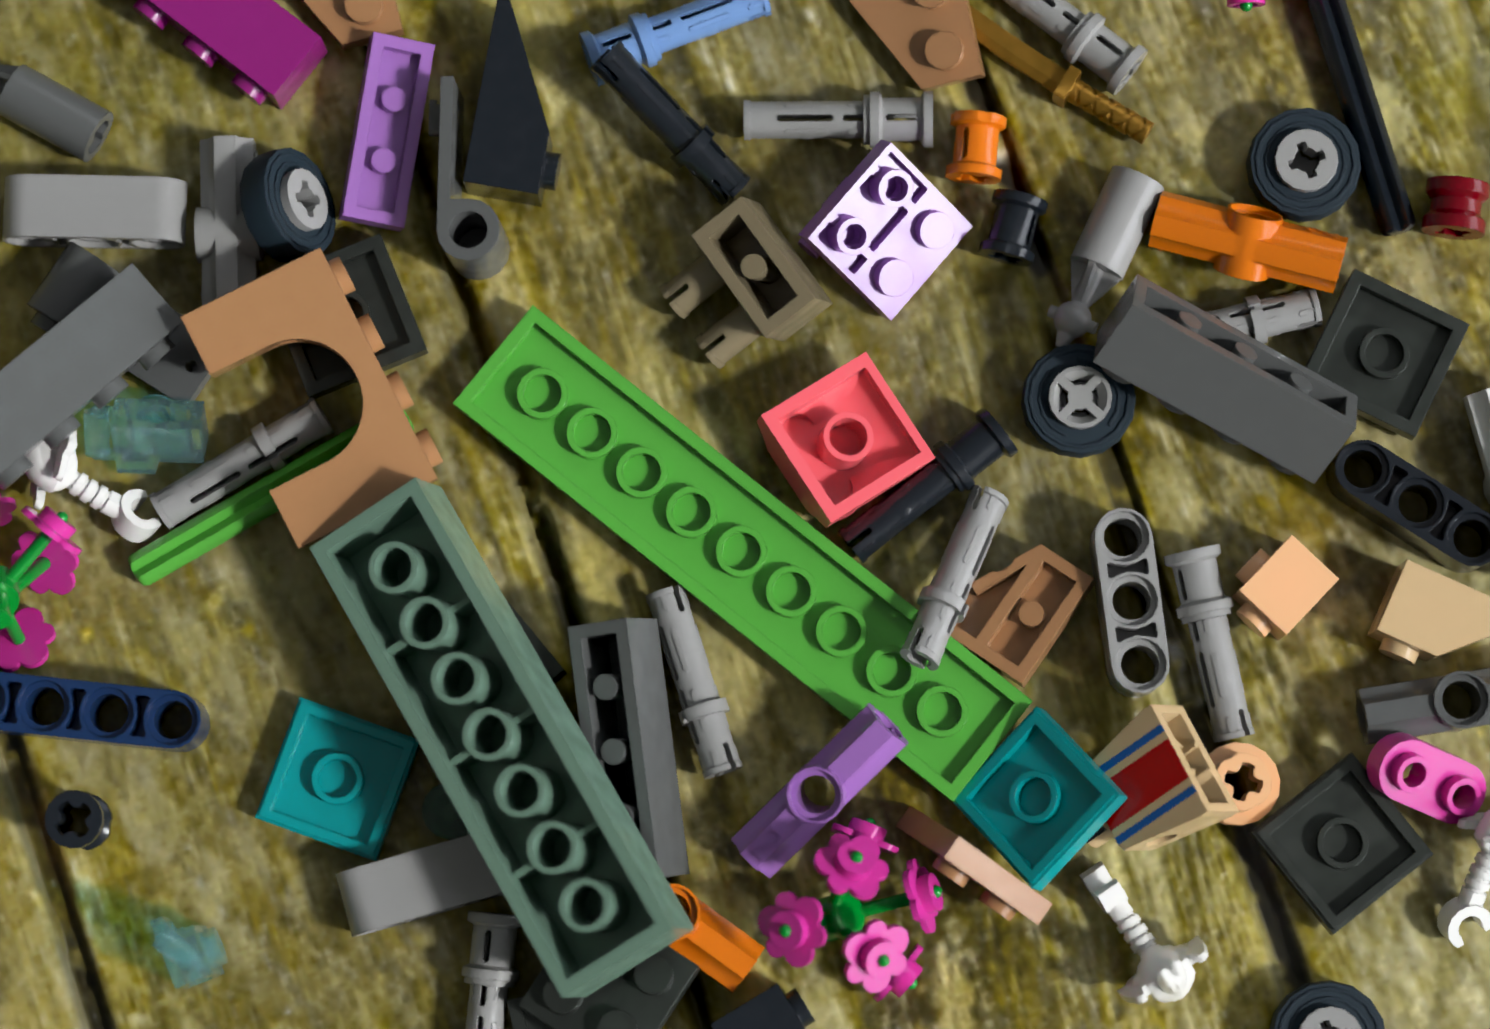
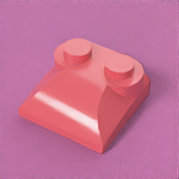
[757,352,936,528]

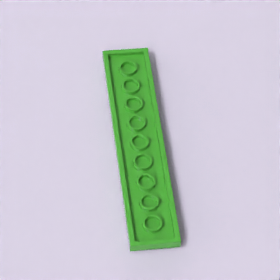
[453,305,1033,803]

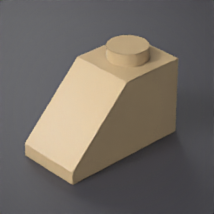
[1367,559,1490,666]

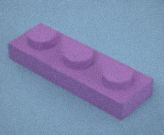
[338,32,435,232]

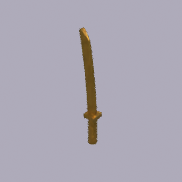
[970,5,1154,144]

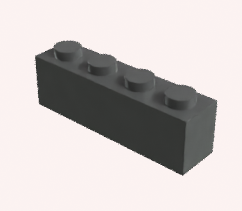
[0,263,183,491]
[1093,274,1358,484]
[567,618,690,877]

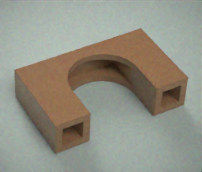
[181,248,443,549]

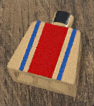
[1087,704,1239,851]

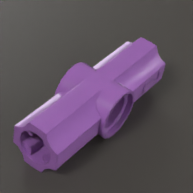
[731,703,908,879]

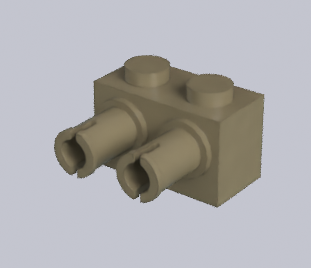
[659,196,833,369]

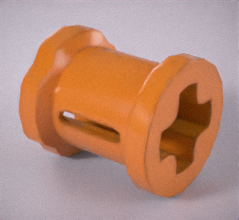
[945,110,1007,185]

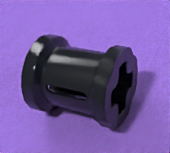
[978,189,1048,267]
[44,790,113,850]

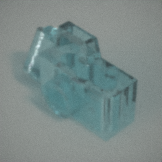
[83,394,209,474]
[149,916,228,989]

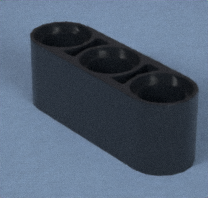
[1326,440,1490,573]

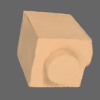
[1232,535,1339,640]

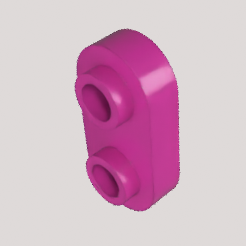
[1367,732,1486,824]

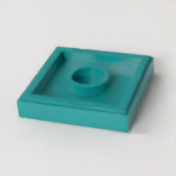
[255,697,420,861]
[953,706,1128,891]

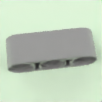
[2,174,188,250]
[1089,508,1170,698]
[335,835,504,937]

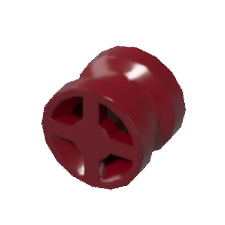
[1421,175,1490,240]

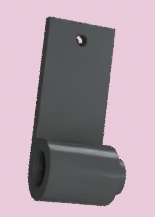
[428,76,510,280]
[27,241,211,410]

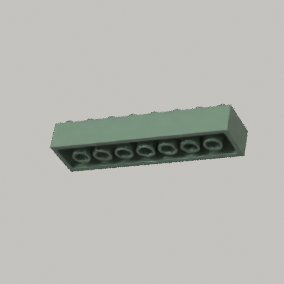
[309,478,695,998]

